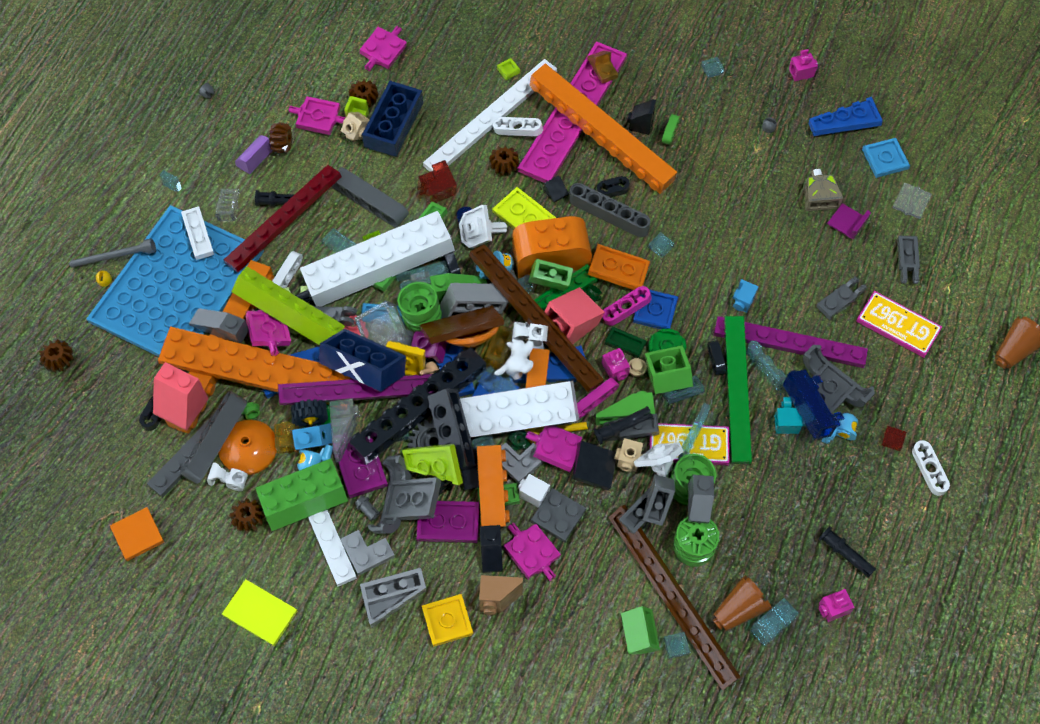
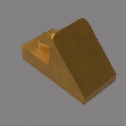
[587,51,618,84]

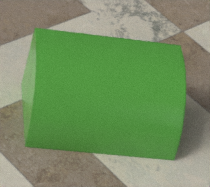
[621,606,660,654]

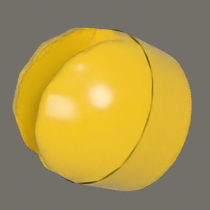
[96,271,112,287]

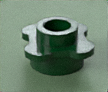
[583,285,602,302]
[509,431,530,452]

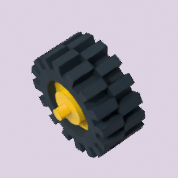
[291,399,328,427]

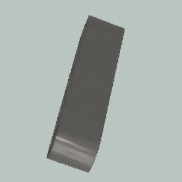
[332,167,409,227]
[569,183,650,237]
[180,391,247,484]

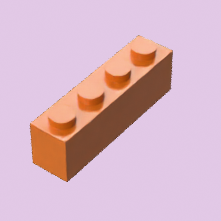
[477,445,510,527]

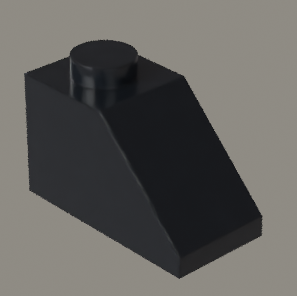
[627,99,656,135]
[480,525,503,573]

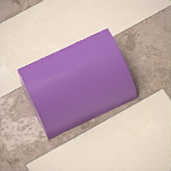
[235,135,272,175]

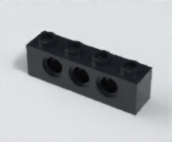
[427,389,478,472]

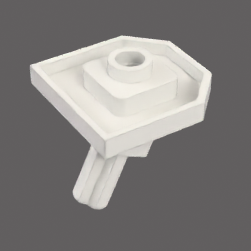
[459,205,507,248]
[634,442,684,478]

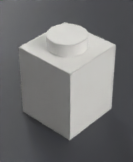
[518,474,550,508]

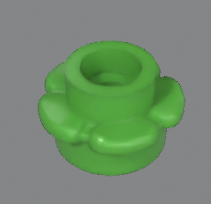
[242,402,260,420]

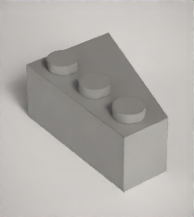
[440,283,508,318]
[360,568,426,628]

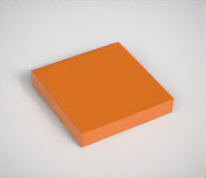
[110,507,165,561]

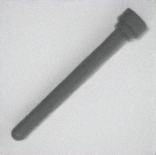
[69,238,156,267]

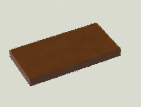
[420,305,504,344]

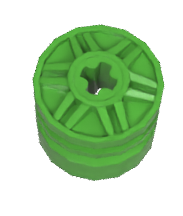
[397,282,442,332]
[670,454,717,505]
[673,517,719,567]

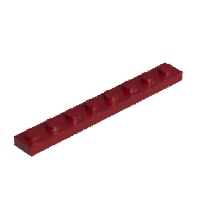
[223,165,342,272]

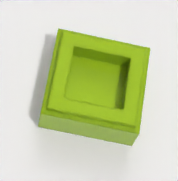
[497,58,520,80]

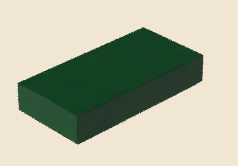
[604,326,647,358]

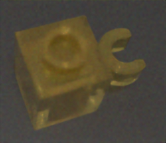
[274,422,298,454]

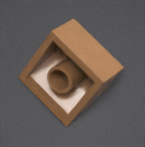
[479,575,523,615]

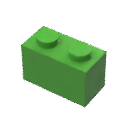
[529,259,573,291]

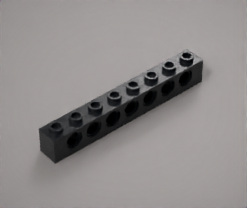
[349,347,486,465]

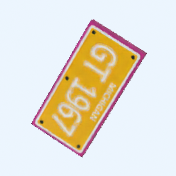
[856,291,942,358]
[650,423,729,466]

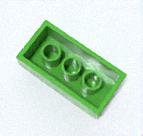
[255,458,348,531]

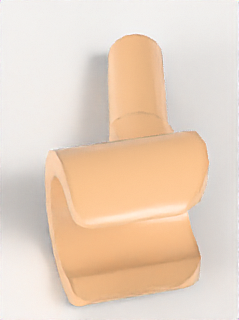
[420,361,439,375]

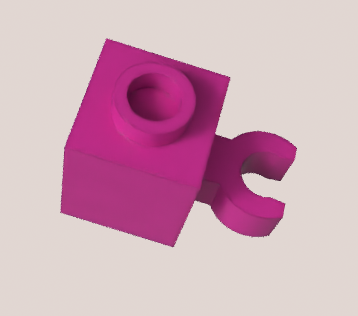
[789,49,818,81]
[602,348,630,381]
[819,589,855,622]

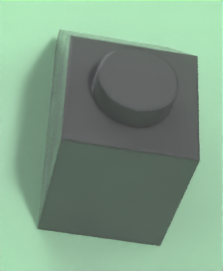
[643,474,675,526]
[688,475,714,523]

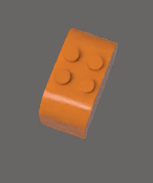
[512,216,592,278]

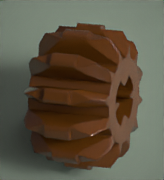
[349,79,379,108]
[269,122,293,153]
[489,145,519,176]
[39,339,74,373]
[229,498,265,533]

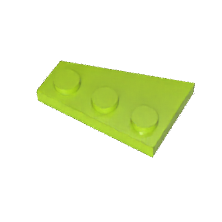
[402,444,463,485]

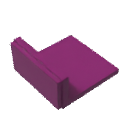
[827,203,871,239]
[411,331,448,364]

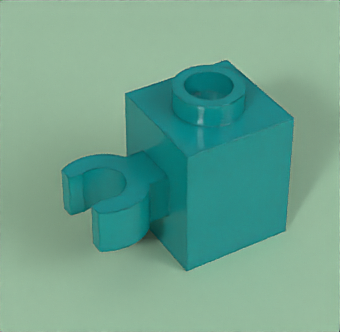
[774,397,805,434]

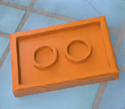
[587,244,650,290]

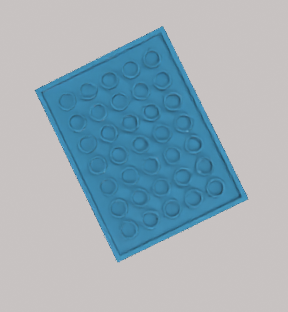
[86,205,264,357]

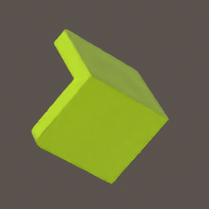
[344,96,369,117]

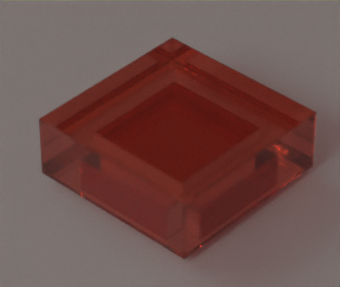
[881,426,907,451]

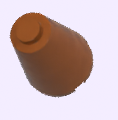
[995,316,1040,369]
[712,575,772,631]

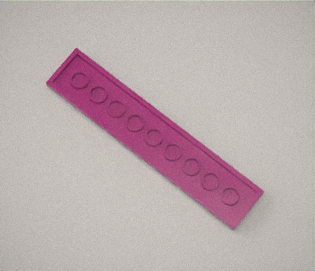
[518,41,627,183]

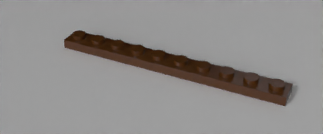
[469,244,604,392]
[608,505,741,690]

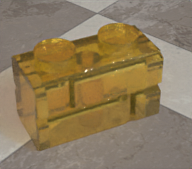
[484,326,513,370]

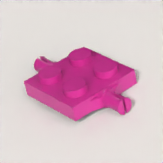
[360,26,407,71]
[289,96,346,135]
[245,310,291,356]
[525,425,582,472]
[503,523,561,581]

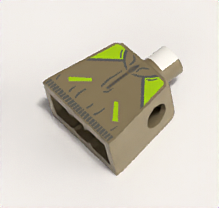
[805,169,843,211]

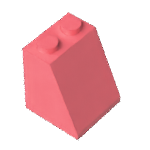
[544,287,605,344]
[153,362,208,431]

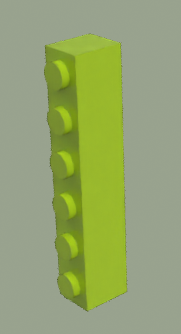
[231,267,345,345]

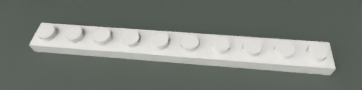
[423,59,557,176]

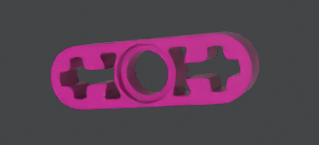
[603,286,652,326]
[577,378,619,419]

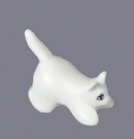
[494,339,534,380]

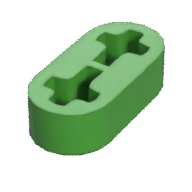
[662,114,680,145]

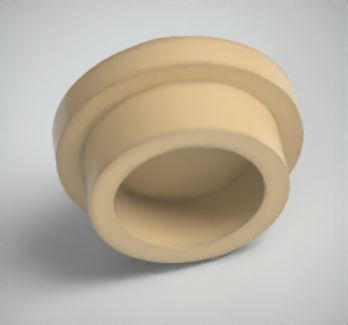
[629,358,647,377]

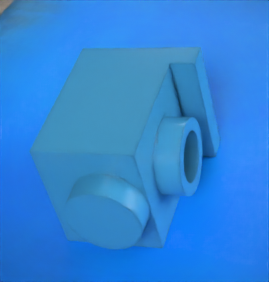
[732,279,759,313]

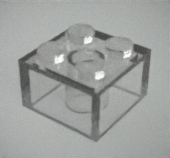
[354,301,409,347]

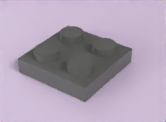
[531,488,586,543]

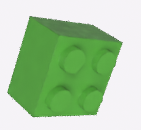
[645,345,693,394]

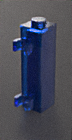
[782,369,845,440]

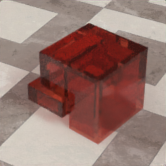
[417,160,457,204]

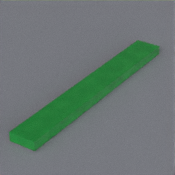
[724,316,752,464]

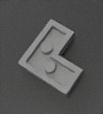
[501,443,544,484]
[340,530,395,576]

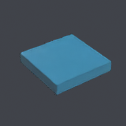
[862,138,910,178]

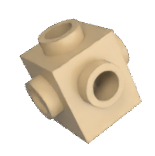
[340,112,369,141]
[615,438,643,472]

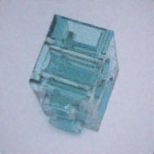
[750,598,799,646]

